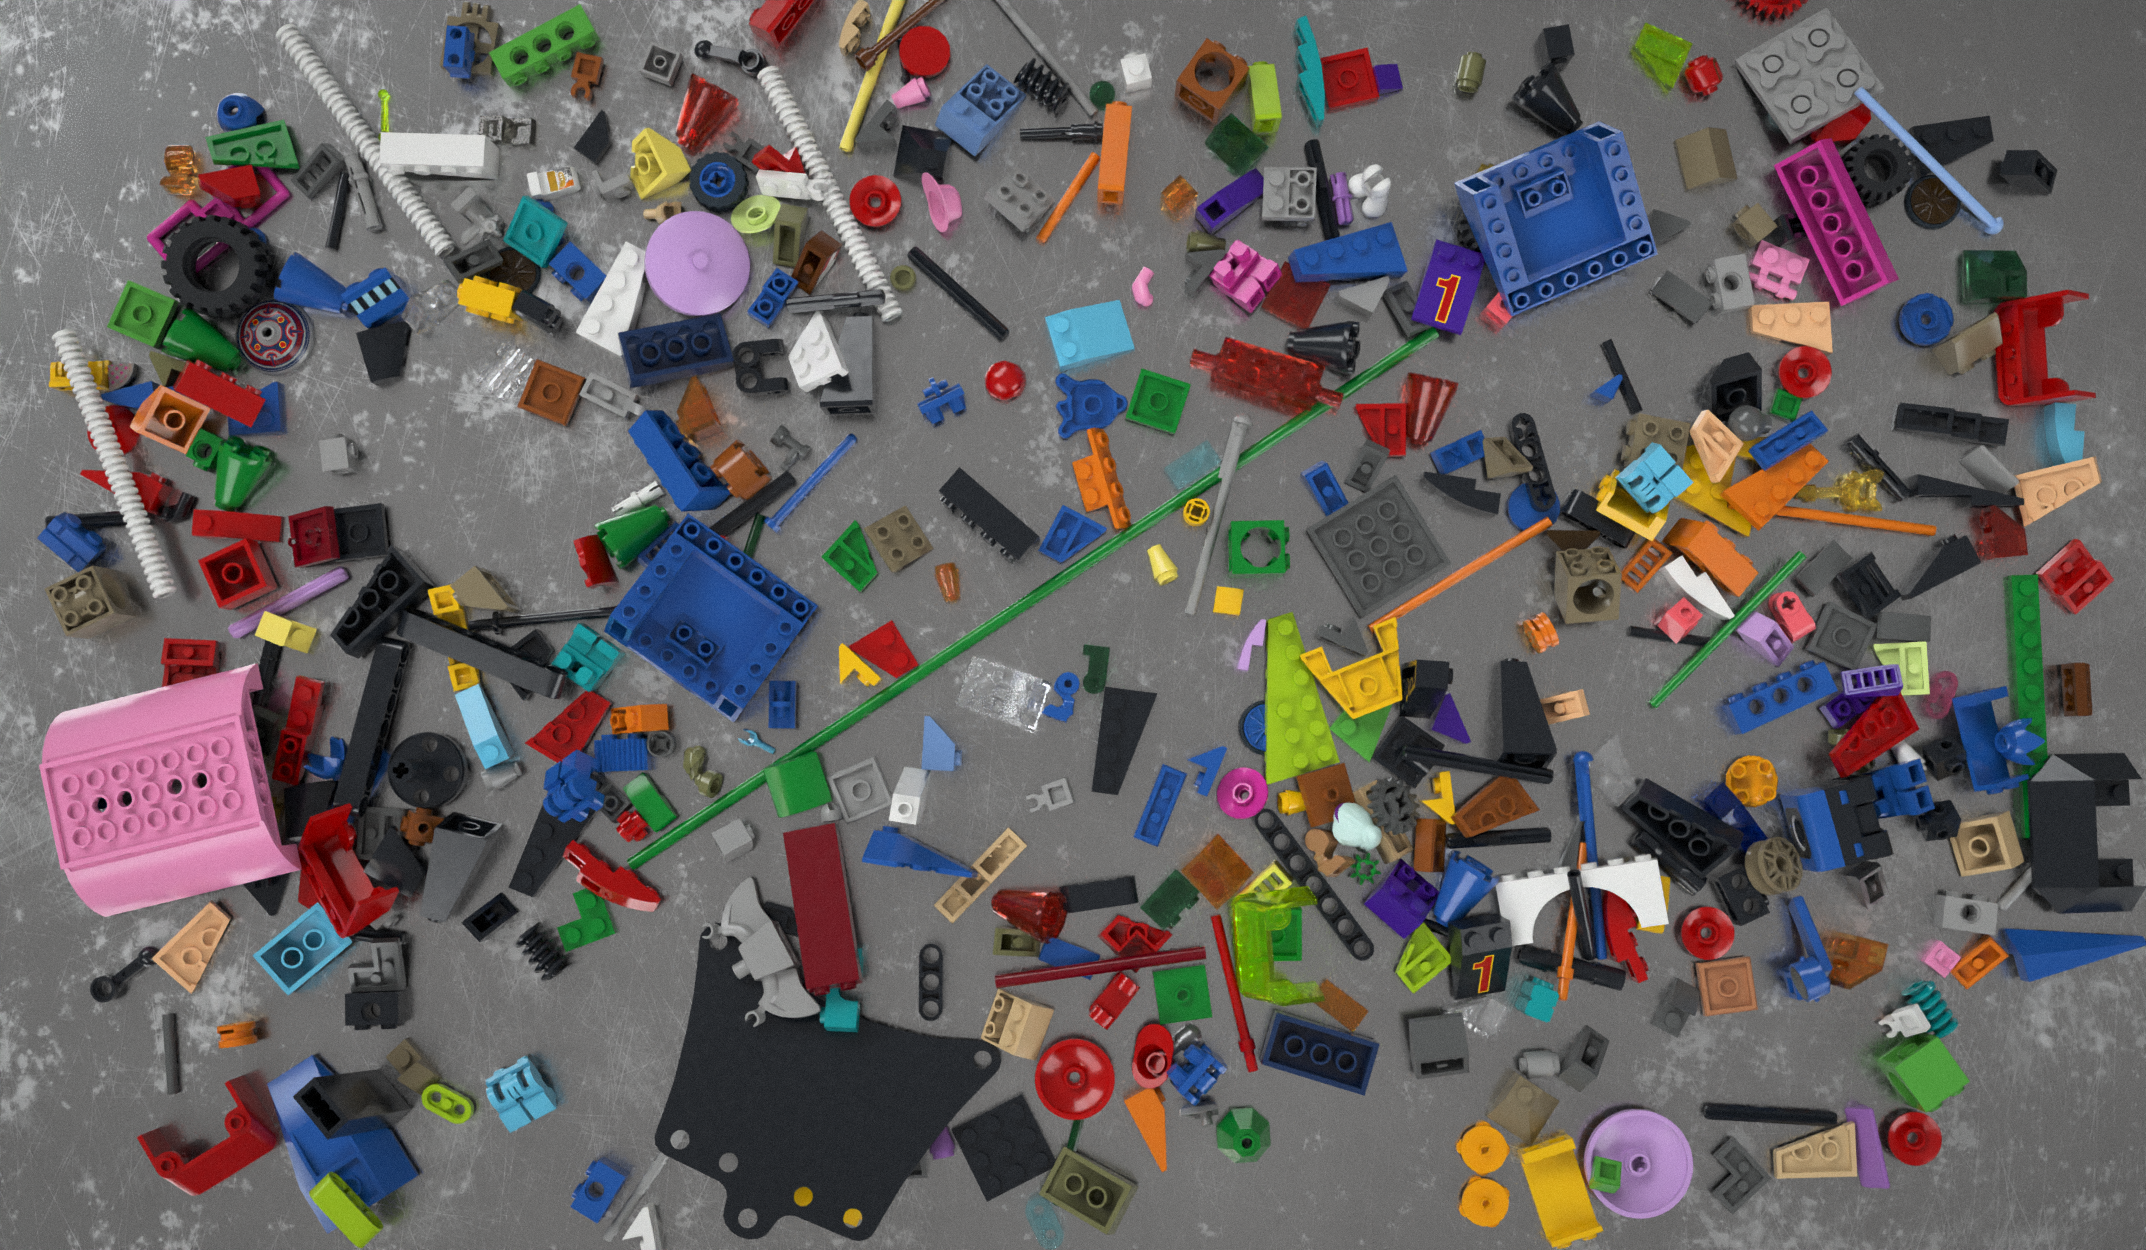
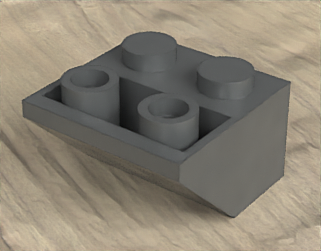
[1409,1012,1469,1080]

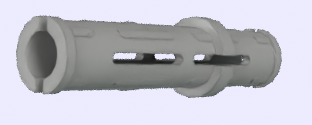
[343,151,383,231]

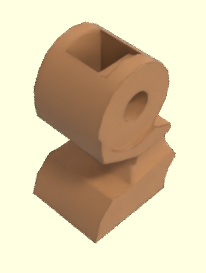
[1305,828,1356,877]

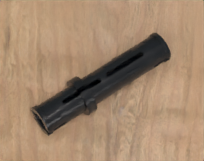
[1845,433,1912,502]

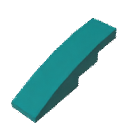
[1294,15,1325,128]

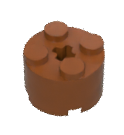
[710,439,772,500]

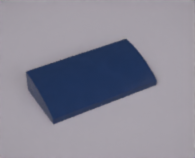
[618,313,734,389]

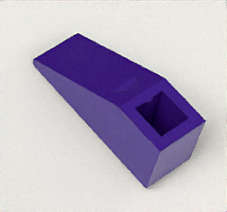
[1195,168,1264,235]

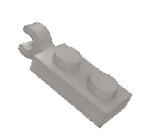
[579,372,649,419]

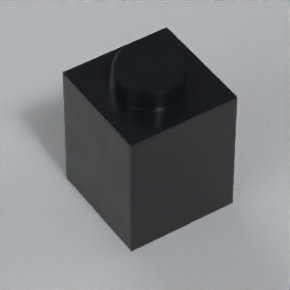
[1538,24,1575,68]

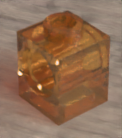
[1160,175,1198,218]

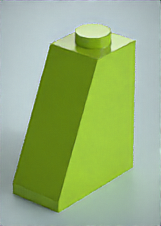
[1247,61,1282,134]

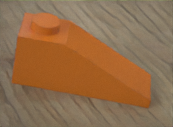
[1123,1087,1167,1172]

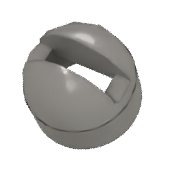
[820,803,842,822]

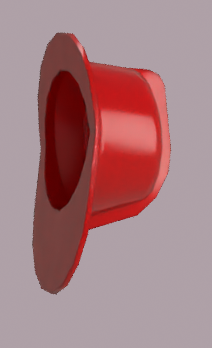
[1132,1024,1174,1089]

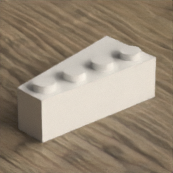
[576,241,649,360]

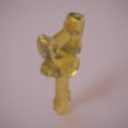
[1796,469,1884,512]

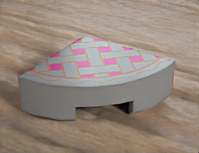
[108,363,138,391]

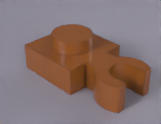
[571,52,604,101]

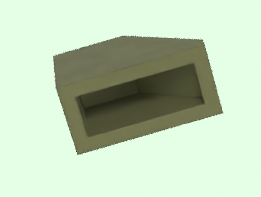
[773,203,808,268]

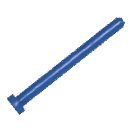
[764,433,857,533]

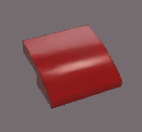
[2036,539,2114,615]
[161,638,219,687]

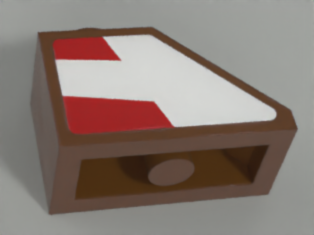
[791,230,842,295]

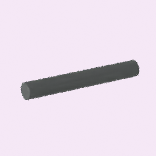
[162,1013,179,1095]

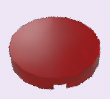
[899,26,950,78]

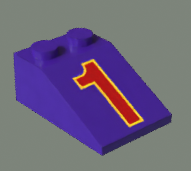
[1411,239,1485,335]

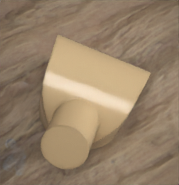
[643,201,681,225]

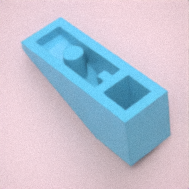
[455,683,515,769]

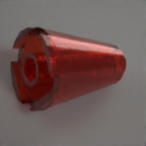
[675,73,738,150]
[1406,372,1459,446]
[991,889,1067,944]

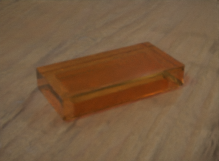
[1310,978,1368,1032]

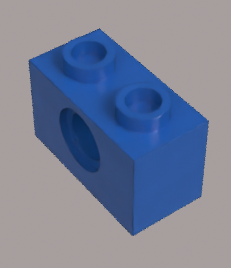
[549,241,606,304]
[570,1156,631,1224]

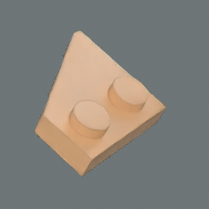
[1689,410,1744,483]

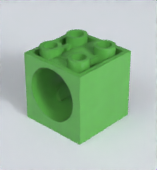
[1876,1032,1970,1113]

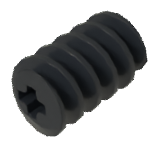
[1013,58,1071,114]
[515,922,572,982]

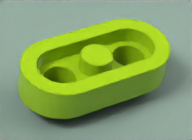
[421,1083,474,1124]

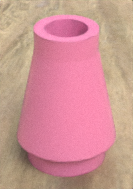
[891,77,932,109]

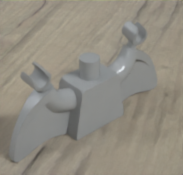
[702,878,821,1027]

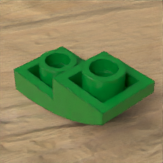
[623,772,677,833]

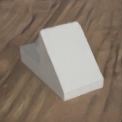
[622,1202,662,1250]

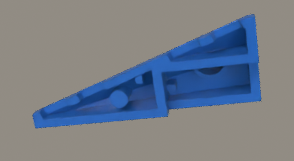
[2001,928,2146,982]

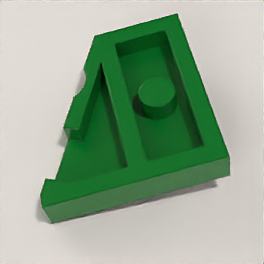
[821,520,878,593]

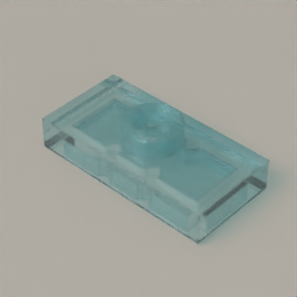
[1164,440,1222,491]

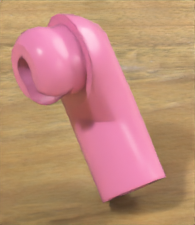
[1132,267,1154,307]

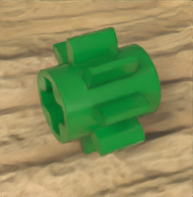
[1349,853,1381,885]

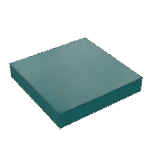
[503,195,568,268]

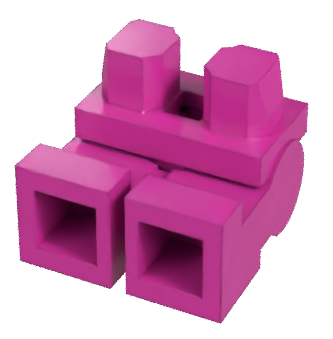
[1209,240,1282,313]

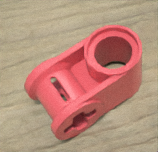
[1768,591,1816,643]

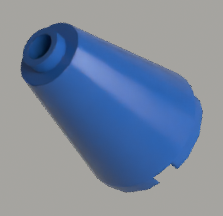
[274,252,350,314]
[1433,851,1500,927]

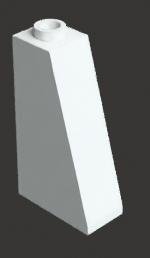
[889,767,931,825]

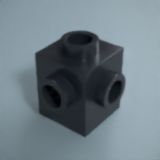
[1922,735,1966,781]
[1914,800,1961,842]

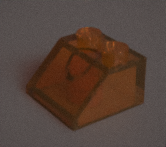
[676,375,724,443]

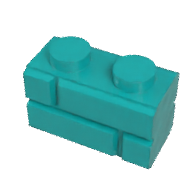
[1515,977,1560,1023]

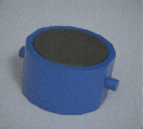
[1789,956,1830,1002]

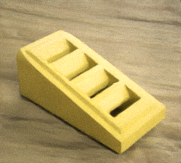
[1235,860,1293,911]

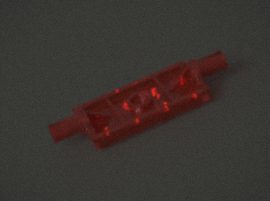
[1190,337,1344,411]

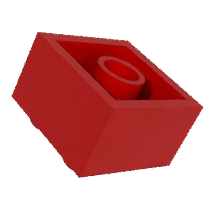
[198,538,278,610]

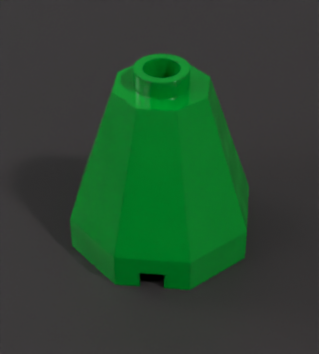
[1216,1107,1271,1163]

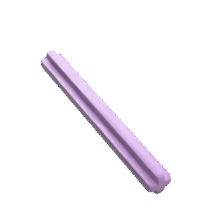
[228,566,349,638]

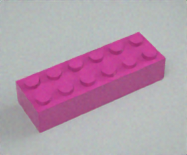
[1774,138,1899,306]

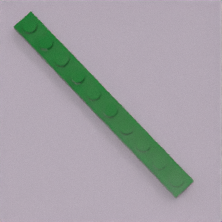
[2007,574,2048,838]

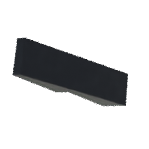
[1908,474,2024,508]

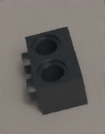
[1711,863,1770,926]

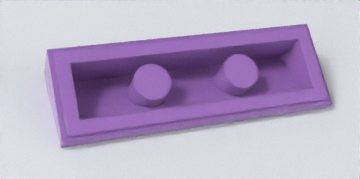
[1845,1104,1890,1189]

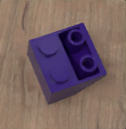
[1364,859,1439,939]

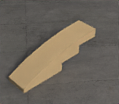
[933,827,1027,924]

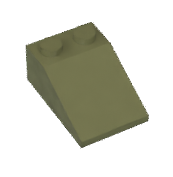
[1039,1146,1139,1235]

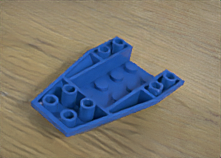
[267,1055,419,1234]

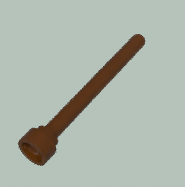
[854,0,945,71]

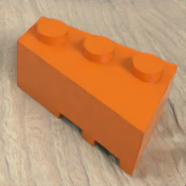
[1661,518,1759,597]

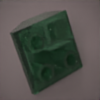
[1962,250,2027,303]

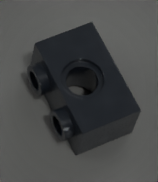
[345,990,406,1030]

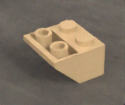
[981,988,1054,1060]

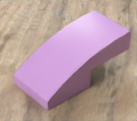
[1236,619,1266,672]

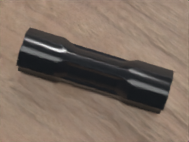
[1631,828,1708,896]

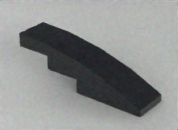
[1896,403,2009,446]

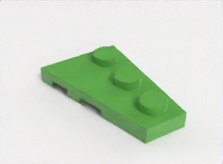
[1329,704,1392,763]

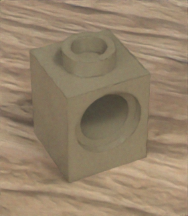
[1731,203,1778,248]

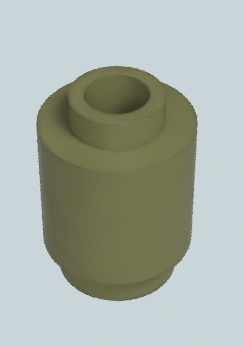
[1456,52,1486,93]

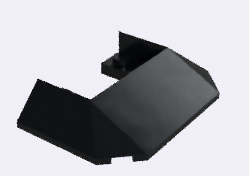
[2027,753,2146,914]

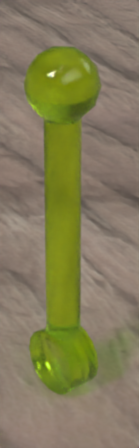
[378,89,390,141]

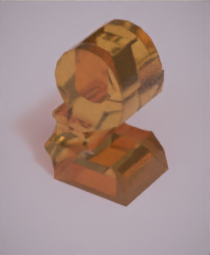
[159,145,195,195]

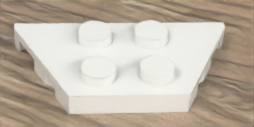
[788,310,849,392]

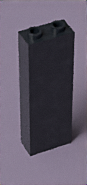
[293,1069,411,1140]

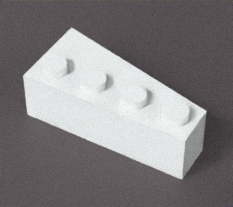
[379,132,500,180]

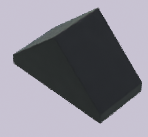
[1771,213,1808,248]
[462,893,518,942]

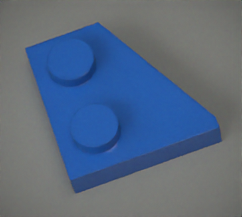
[228,382,284,436]
[1038,505,1107,564]

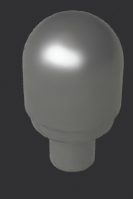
[1173,1025,1202,1057]

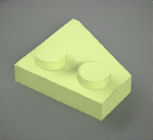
[1872,642,1930,696]

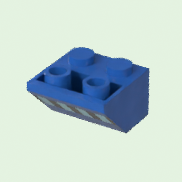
[341,267,417,329]

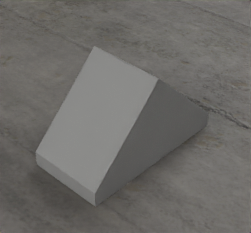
[1336,276,1390,318]

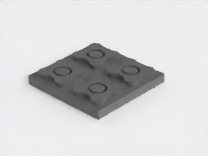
[1306,475,1451,618]

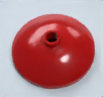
[1035,1039,1115,1120]

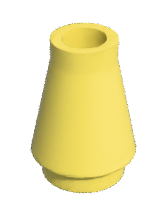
[1147,544,1178,585]

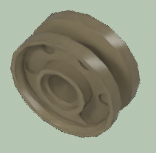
[1745,837,1803,896]

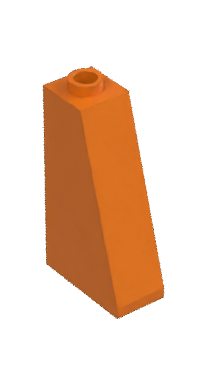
[1097,101,1132,204]

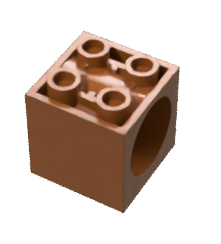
[1175,38,1250,125]

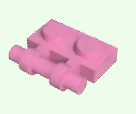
[1749,240,1810,300]

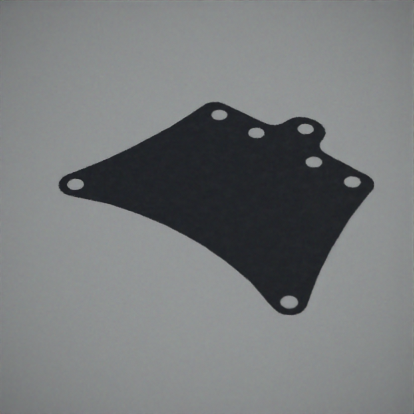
[654,923,1001,1241]

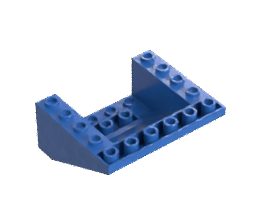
[1454,121,1658,316]
[604,513,818,723]

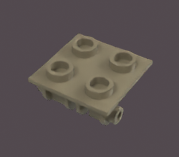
[864,505,934,573]

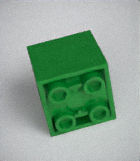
[1228,520,1290,578]

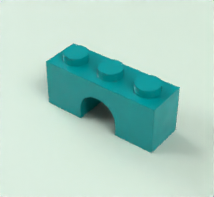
[820,948,864,1032]

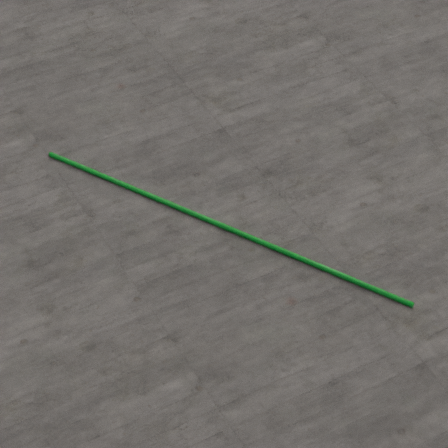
[627,327,1439,870]

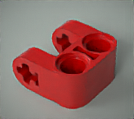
[1089,971,1141,1030]

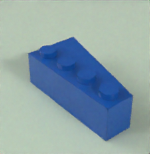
[1288,222,1408,282]
[628,410,731,512]

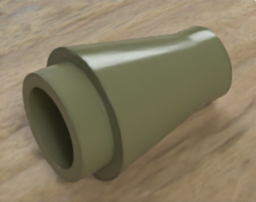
[1186,230,1226,252]

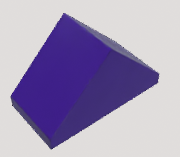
[1428,693,1471,744]

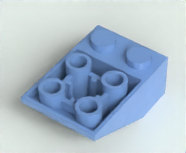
[935,64,1027,156]

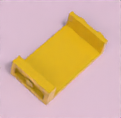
[1517,1134,1603,1249]

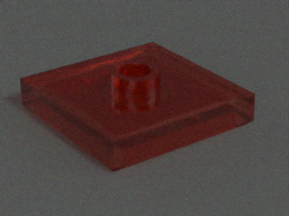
[1261,261,1331,329]

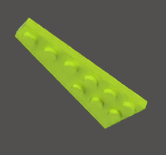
[1264,612,1340,785]

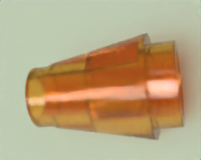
[933,562,960,602]

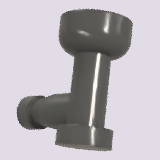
[770,424,811,471]

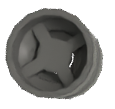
[647,731,678,757]

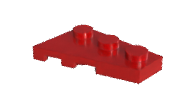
[525,691,612,763]

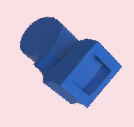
[1041,672,1080,723]

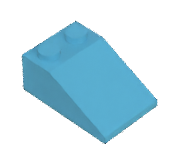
[1045,300,1135,372]
[252,902,353,996]

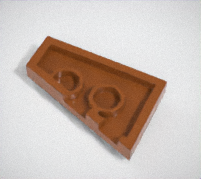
[1451,776,1540,838]

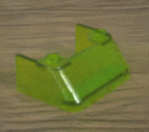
[1231,886,1325,1006]

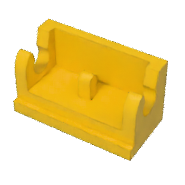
[49,360,112,391]

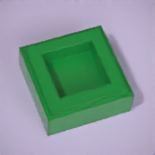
[1768,388,1802,422]

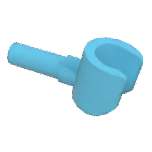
[738,729,775,754]

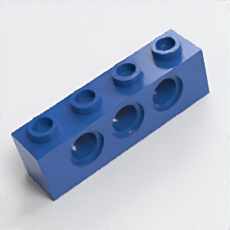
[1722,660,1838,735]

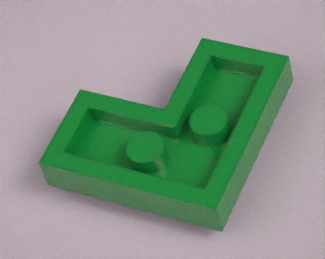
[557,888,617,952]

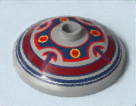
[235,298,315,375]

